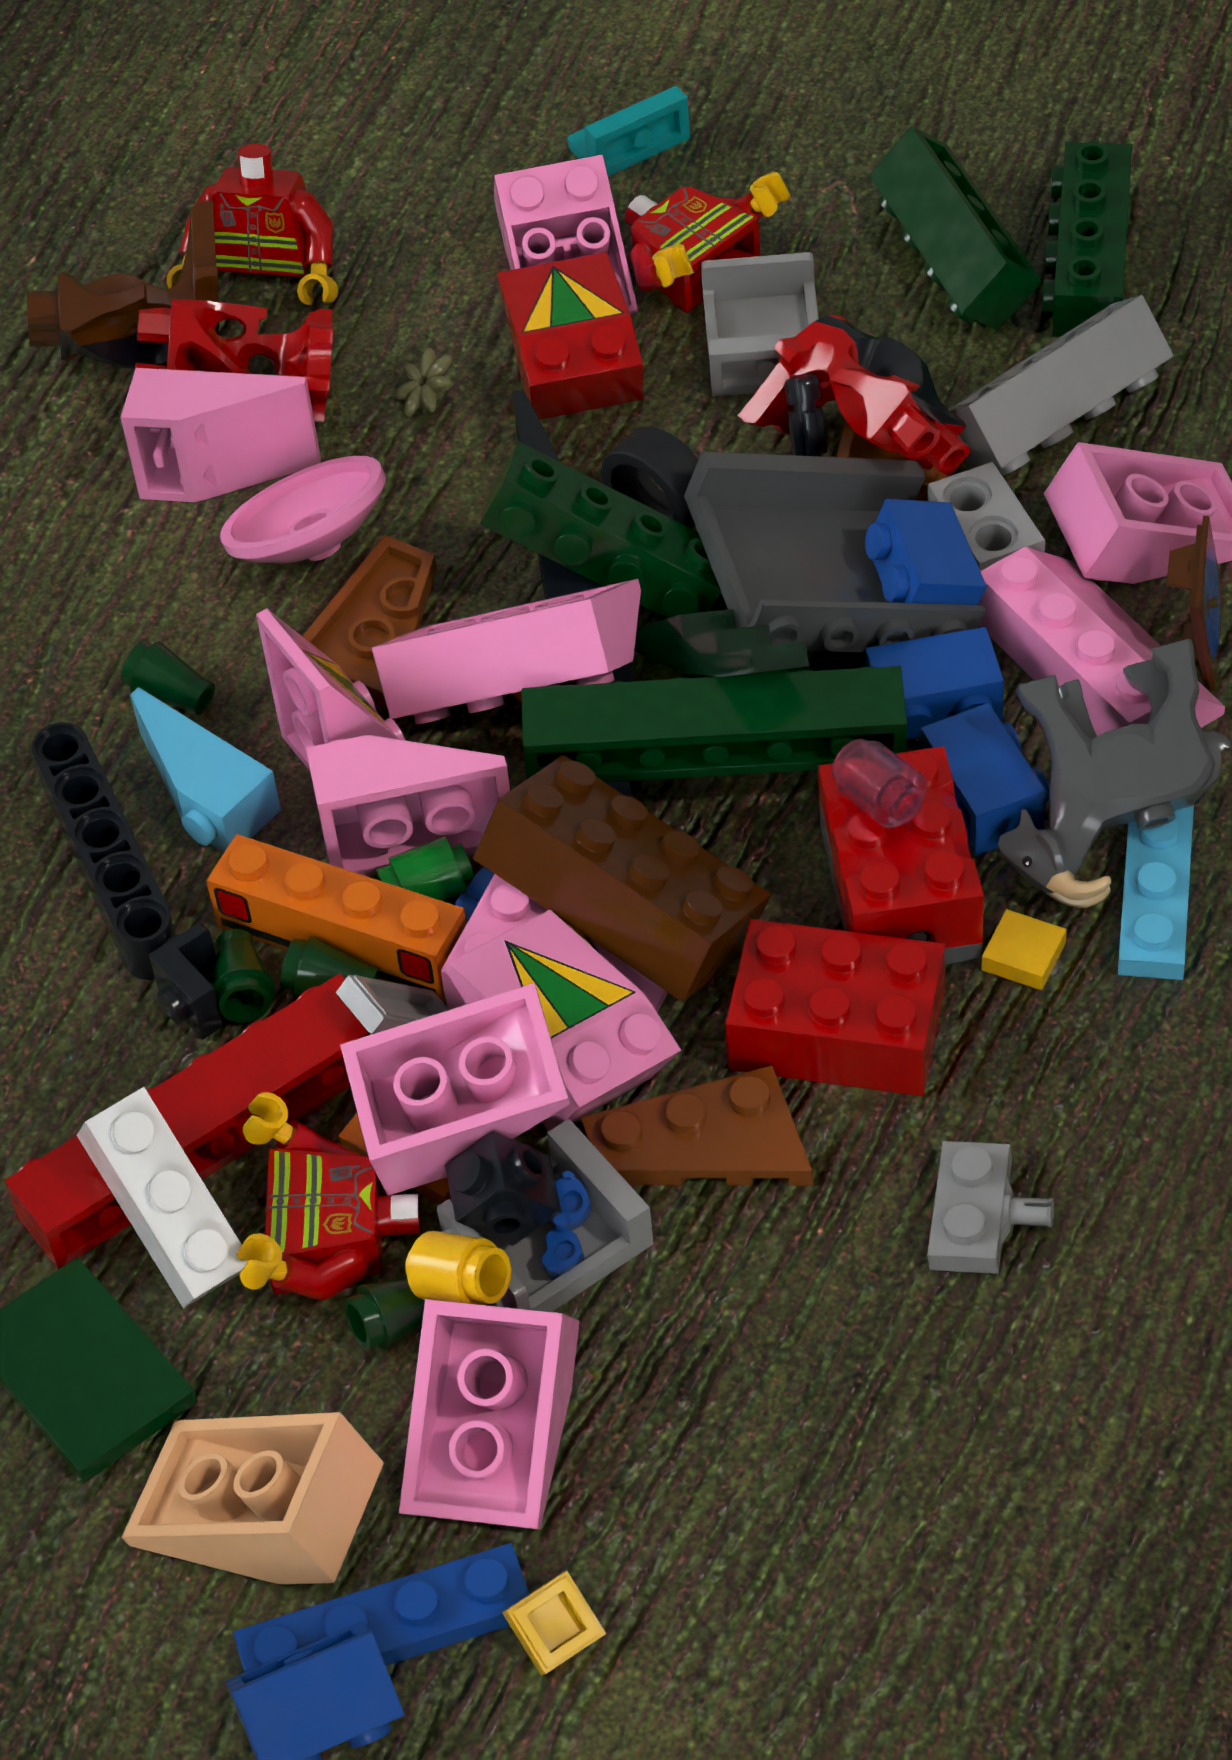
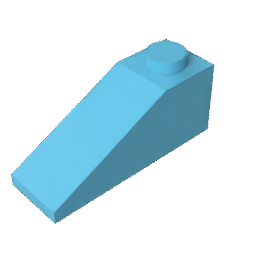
[130,687,281,852]

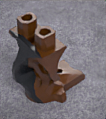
[27,201,219,369]

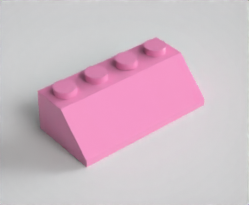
[978,546,1225,736]
[372,579,641,724]

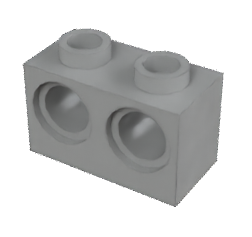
[928,462,1045,571]

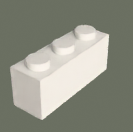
[77,1087,248,1309]

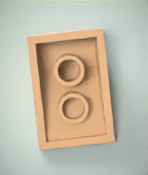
[121,1412,384,1584]

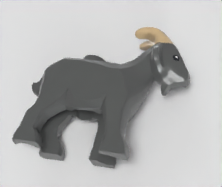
[997,639,1232,908]

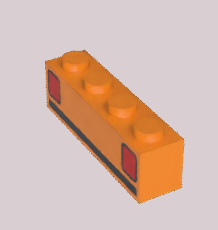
[206,834,467,1003]

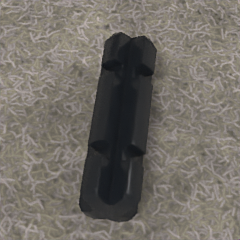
[784,374,827,457]

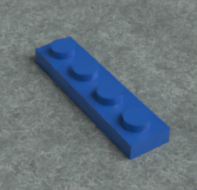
[233,1542,529,1672]

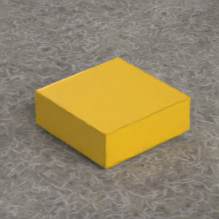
[981,909,1067,991]
[502,1571,606,1675]

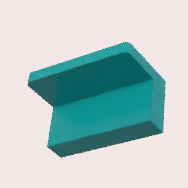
[567,86,690,176]

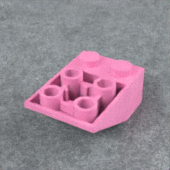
[494,154,638,314]
[120,368,321,502]

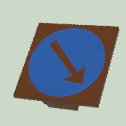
[1167,516,1224,690]

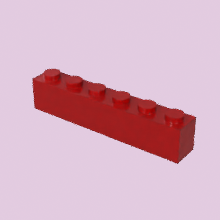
[4,973,371,1270]

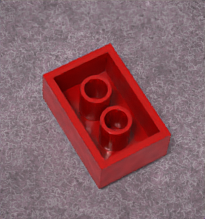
[725,919,945,1096]

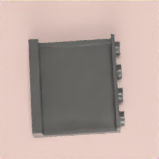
[684,451,986,653]

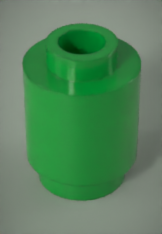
[376,836,475,903]

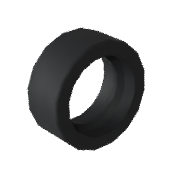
[600,427,699,529]

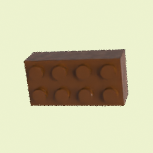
[473,755,772,1002]

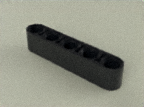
[32,722,176,980]

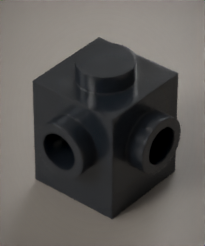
[445,1131,562,1246]

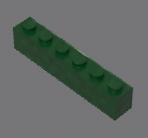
[522,666,907,782]

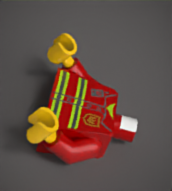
[167,144,338,305]
[625,172,791,313]
[236,1092,422,1301]

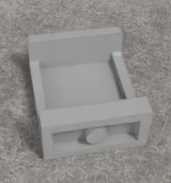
[701,252,819,397]
[437,1119,654,1312]

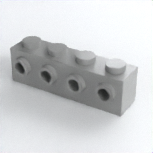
[948,295,1174,476]

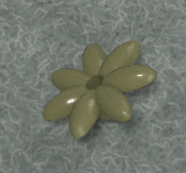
[394,348,453,417]

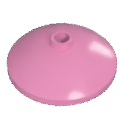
[220,456,386,564]

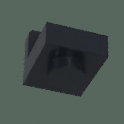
[149,923,223,1040]

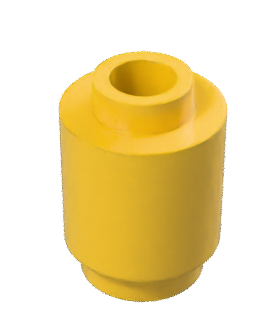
[405,1231,511,1305]

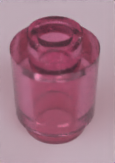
[832,739,926,828]

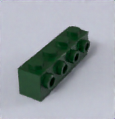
[869,126,1042,331]
[1042,142,1132,337]
[480,441,721,632]

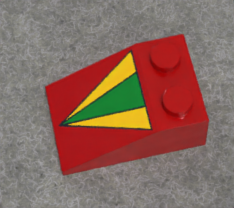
[497,252,643,420]

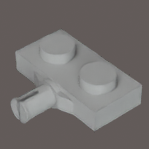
[927,1141,1054,1274]

